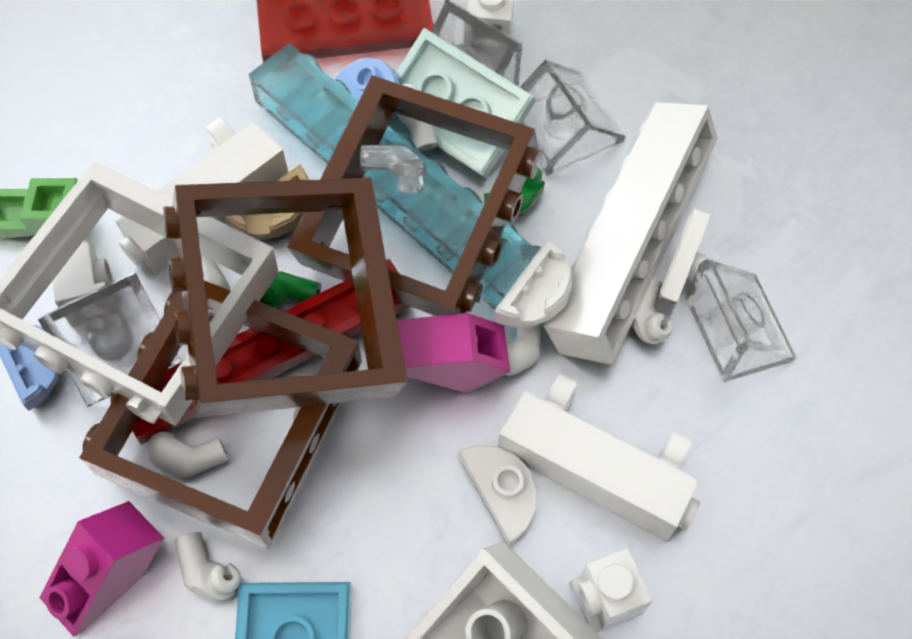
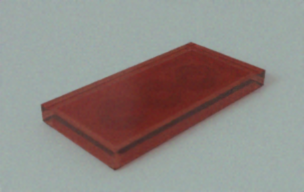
[256,0,435,65]

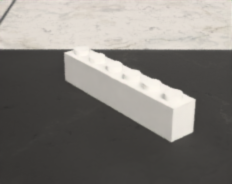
[544,102,718,365]

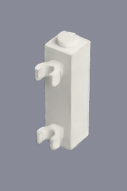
[115,117,288,276]
[498,374,700,541]

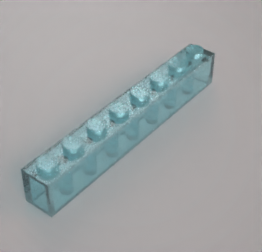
[249,43,541,310]

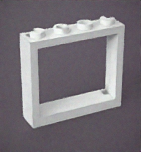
[0,160,279,426]

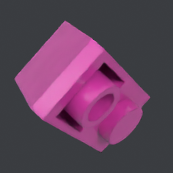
[397,313,510,393]
[39,501,164,637]

